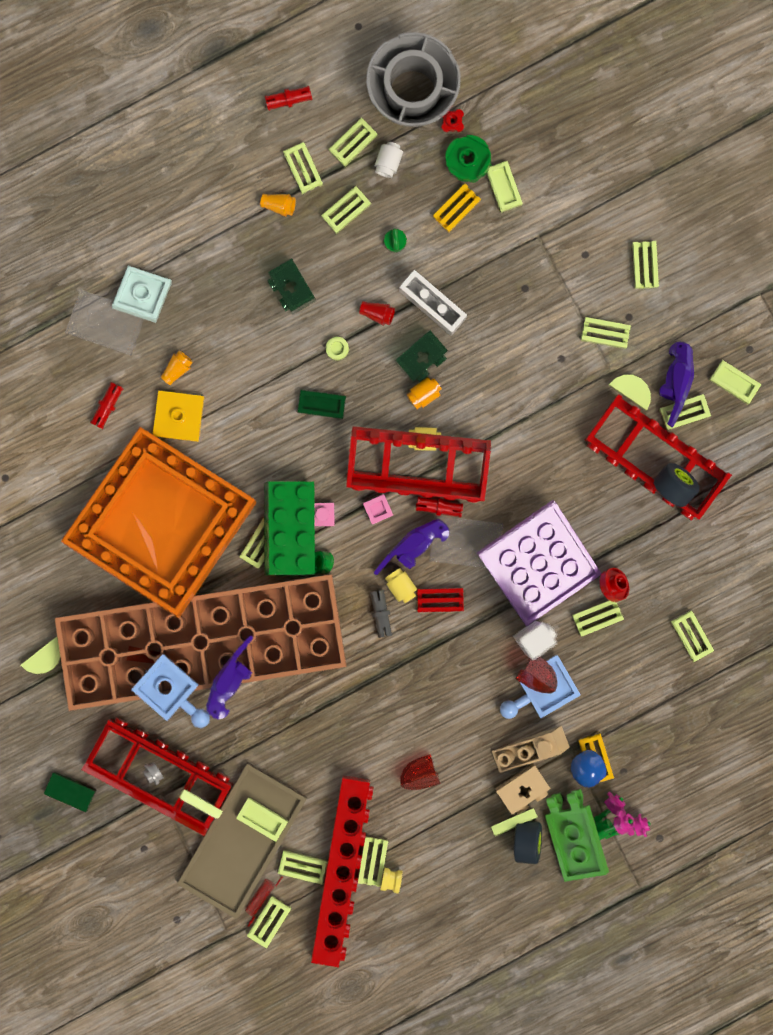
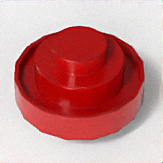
[600,568,630,602]

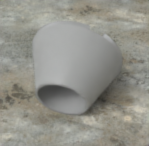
[367,32,460,127]

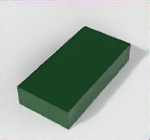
[297,390,346,419]
[44,772,97,812]

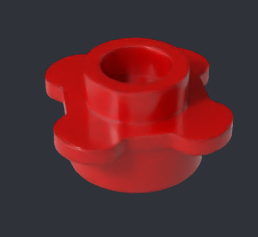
[442,109,464,132]

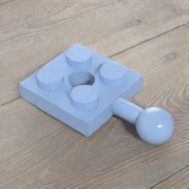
[132,654,210,728]
[500,655,580,719]

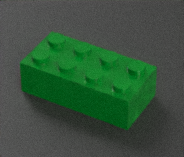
[264,481,315,575]

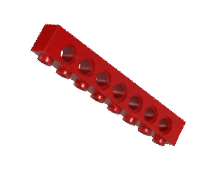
[311,775,374,968]

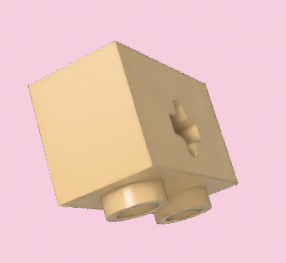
[495,763,550,814]

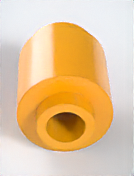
[406,377,442,410]

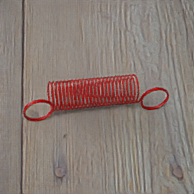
[245,876,283,927]

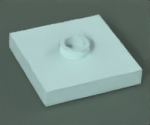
[112,266,172,323]

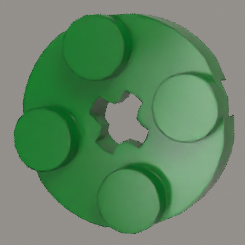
[445,135,491,183]

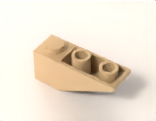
[492,726,570,773]

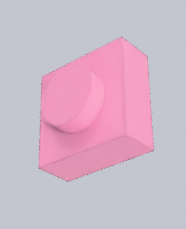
[363,494,393,525]
[315,503,335,526]

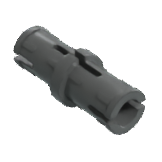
[370,590,393,638]

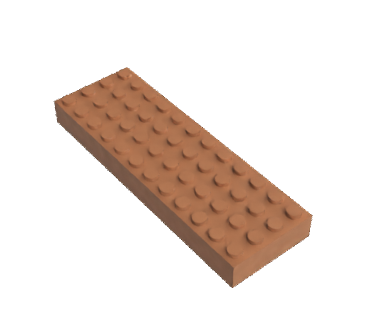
[55,574,347,711]

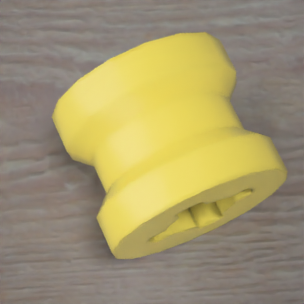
[380,867,403,894]

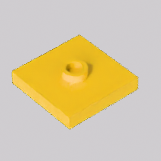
[153,391,205,442]

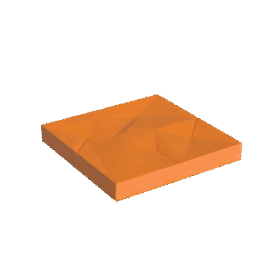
[61,427,256,618]

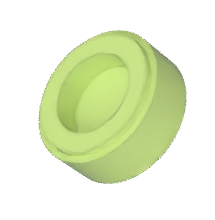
[326,337,349,361]

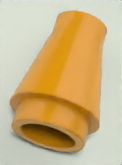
[260,194,296,217]
[160,351,193,385]

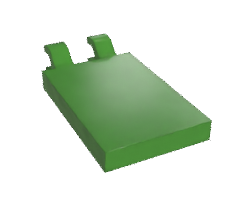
[545,789,609,882]

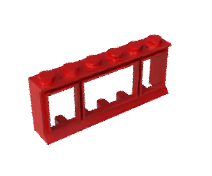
[585,394,732,521]
[346,426,491,503]
[81,717,233,836]

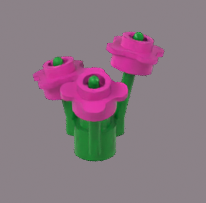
[594,792,651,840]

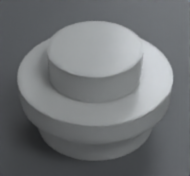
[142,762,163,785]

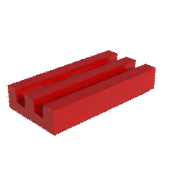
[417,588,464,612]

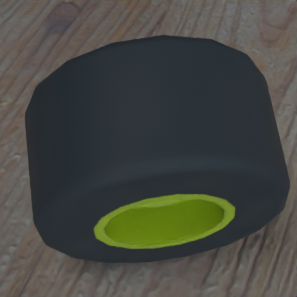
[654,463,699,507]
[514,821,542,864]

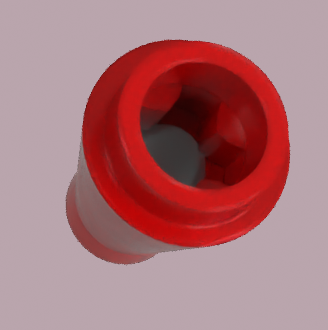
[359,301,395,326]

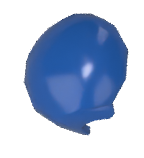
[570,750,606,788]

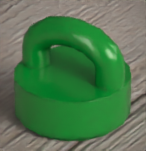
[384,228,407,253]
[315,551,334,574]

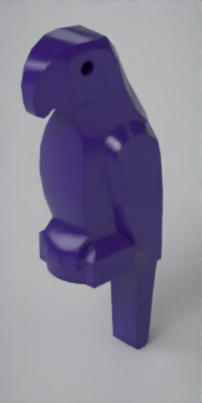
[659,341,694,427]
[374,519,450,575]
[206,636,253,719]

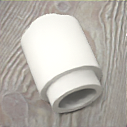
[375,142,403,178]

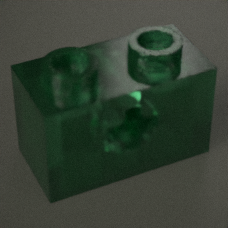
[267,258,316,315]
[395,330,448,383]

